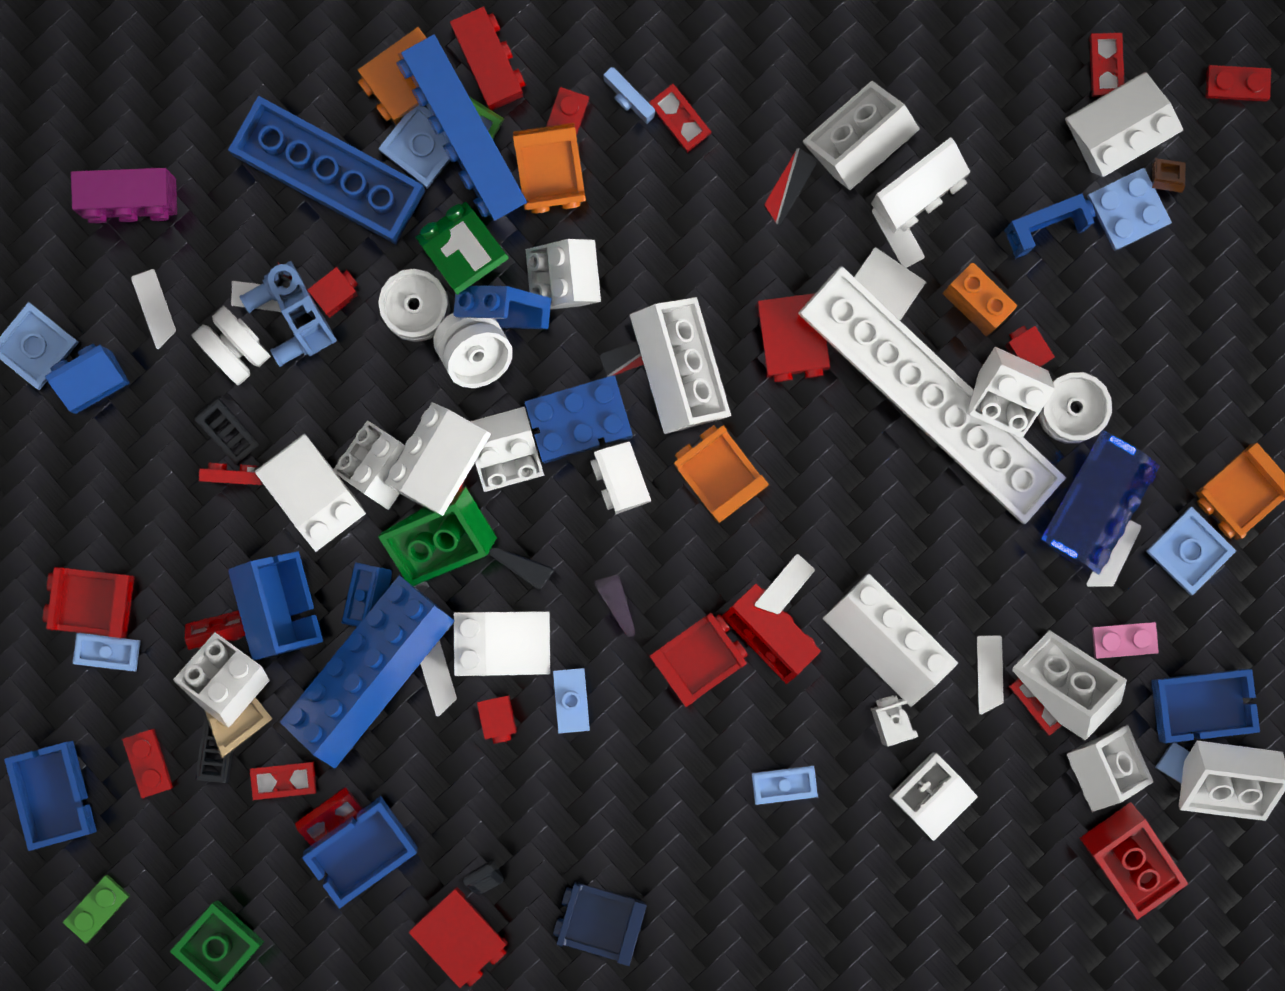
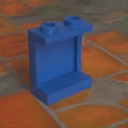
[1004,193,1096,259]
[453,286,551,329]

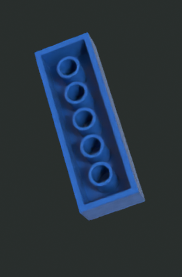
[396,34,527,221]
[228,96,426,244]
[280,575,455,768]

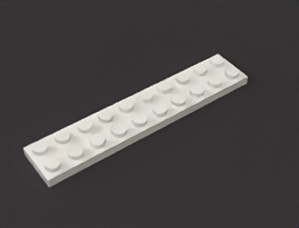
[798,266,1066,524]

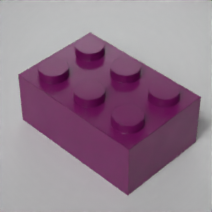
[71,168,177,223]

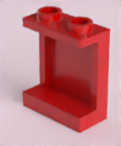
[757,293,830,382]
[43,567,135,638]
[650,613,748,707]
[409,887,508,988]

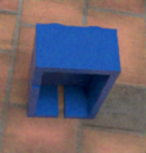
[525,375,633,464]
[228,551,323,660]
[1151,669,1260,743]
[4,741,97,851]
[302,796,417,908]

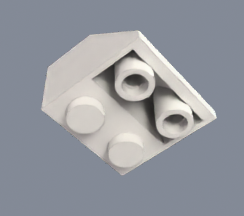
[525,239,601,309]
[968,347,1055,438]
[470,407,544,492]
[333,420,405,510]
[590,441,651,514]
[173,632,270,728]
[889,752,978,841]

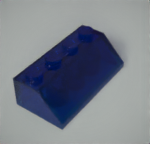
[1041,430,1160,575]

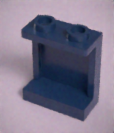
[553,881,647,966]

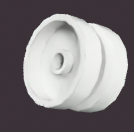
[378,269,450,342]
[191,305,271,386]
[433,312,512,388]
[1038,372,1112,444]

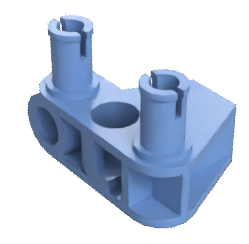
[239,260,337,367]

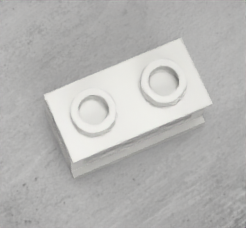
[871,695,918,746]

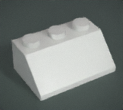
[1065,72,1183,177]
[803,81,920,190]
[871,137,970,233]
[384,402,491,516]
[1179,741,1285,821]

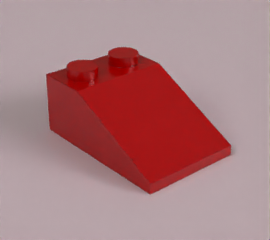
[1080,802,1188,920]

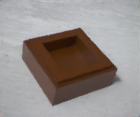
[1152,158,1186,193]

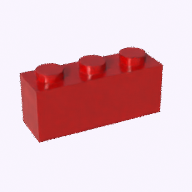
[450,6,526,111]
[721,584,821,684]

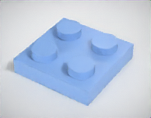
[378,105,450,189]
[1087,168,1172,251]
[0,302,79,390]
[1146,507,1236,595]

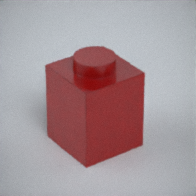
[307,267,359,318]
[1005,325,1055,367]
[477,695,517,744]

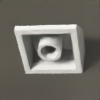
[1067,725,1154,812]

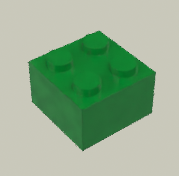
[170,900,265,991]

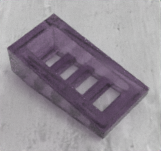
[594,575,635,637]

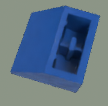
[45,344,130,414]

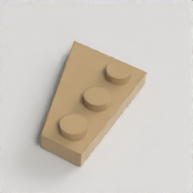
[204,697,272,759]

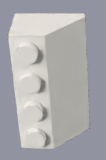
[630,297,731,434]
[822,574,958,707]

